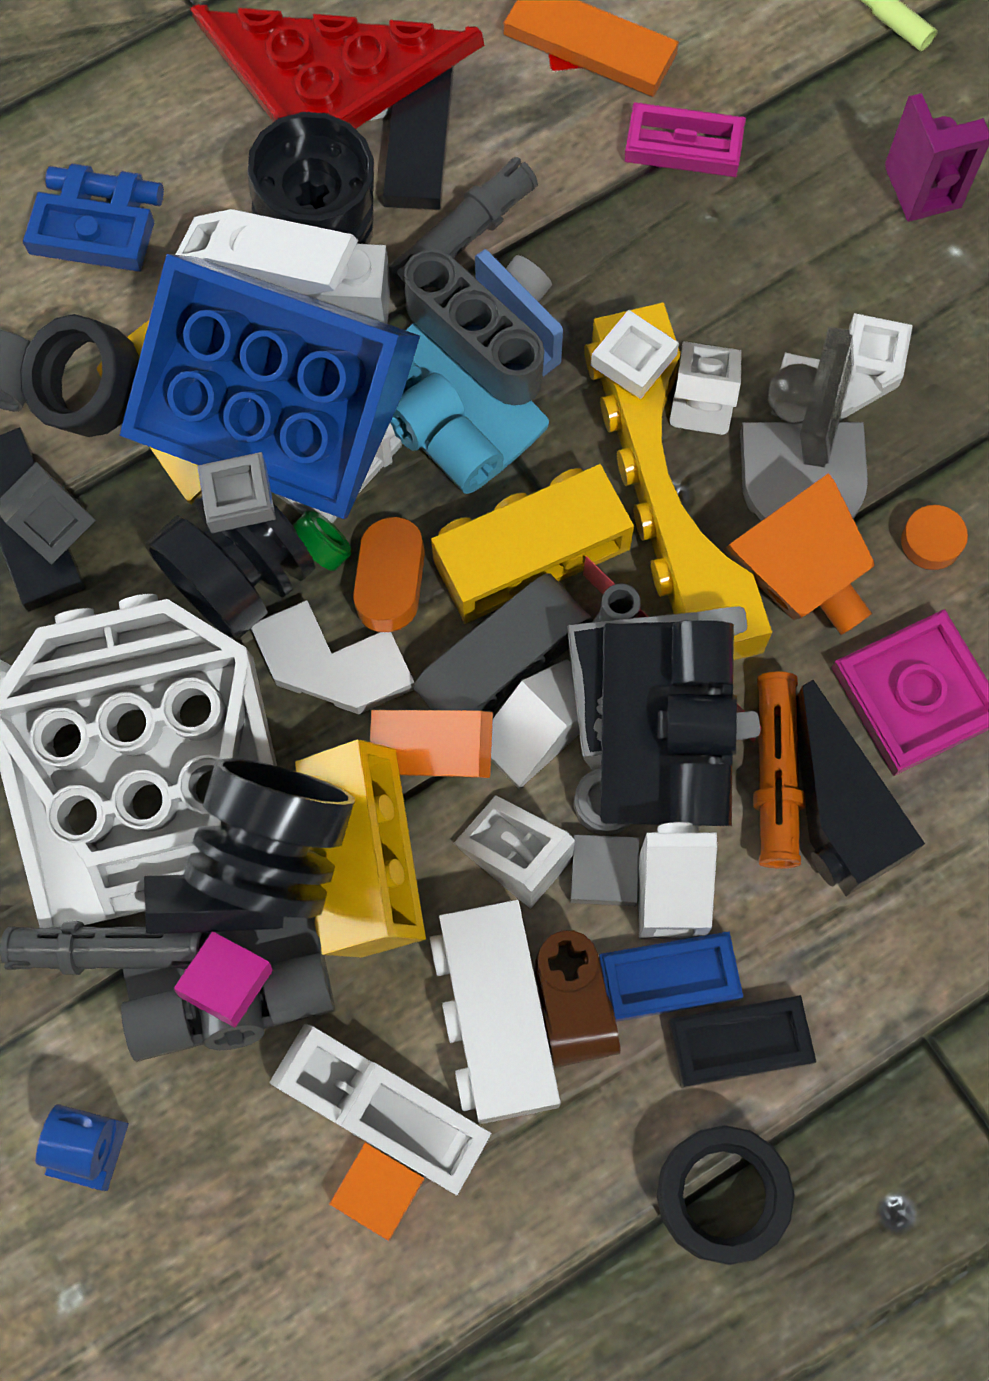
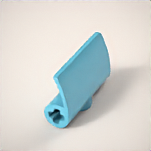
[390,323,549,494]

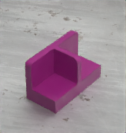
[885,93,989,222]

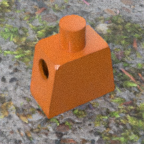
[723,473,875,635]

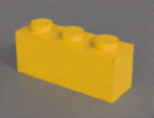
[431,464,634,624]
[295,739,426,958]

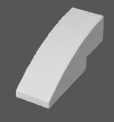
[269,1024,492,1195]

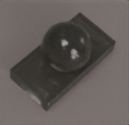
[767,327,854,468]

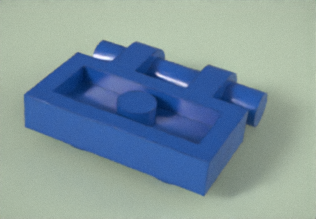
[23,164,164,272]

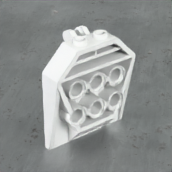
[0,594,277,928]

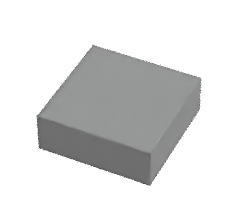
[197,452,276,533]
[570,834,639,907]

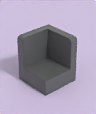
[0,462,96,565]

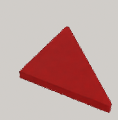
[190,4,485,129]

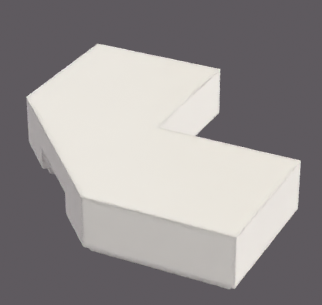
[771,313,913,422]
[251,600,415,714]

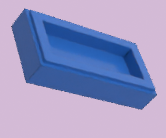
[598,931,744,1022]

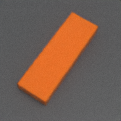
[504,0,679,97]

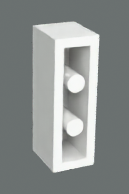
[430,900,561,1124]

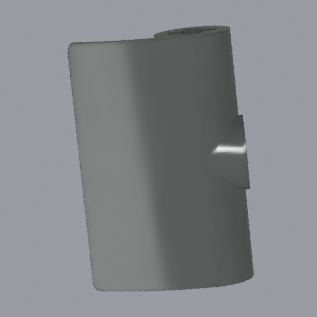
[121,916,335,1062]

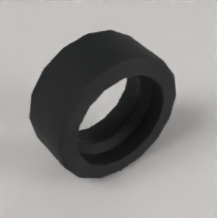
[21,314,140,437]
[657,1125,795,1265]

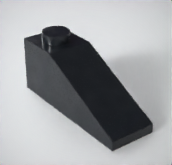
[796,679,925,896]

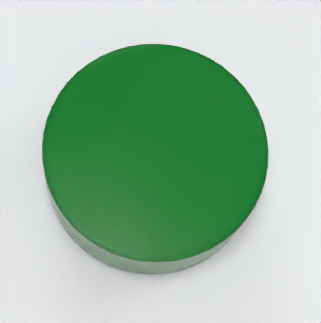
[293,511,351,571]

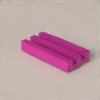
[624,102,746,177]

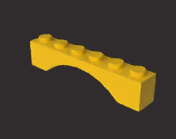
[584,302,772,660]

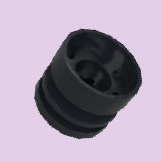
[248,112,374,244]
[145,493,316,641]
[183,758,355,918]

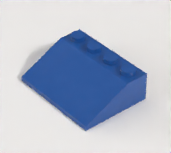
[119,254,420,519]

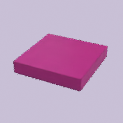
[831,609,989,776]

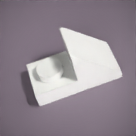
[670,341,741,435]

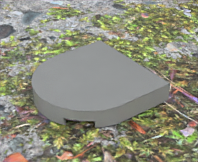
[740,422,868,521]

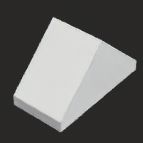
[491,659,580,789]
[454,795,575,909]

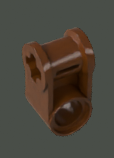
[535,930,621,1068]

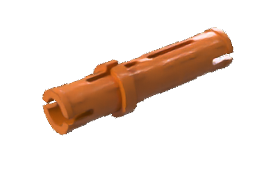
[753,671,806,869]

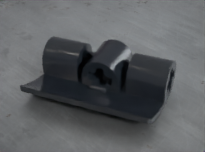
[600,620,737,826]

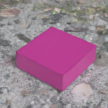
[174,931,273,1028]

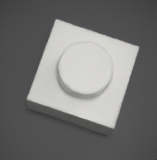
[591,310,679,399]

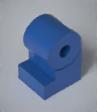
[36,1104,129,1191]

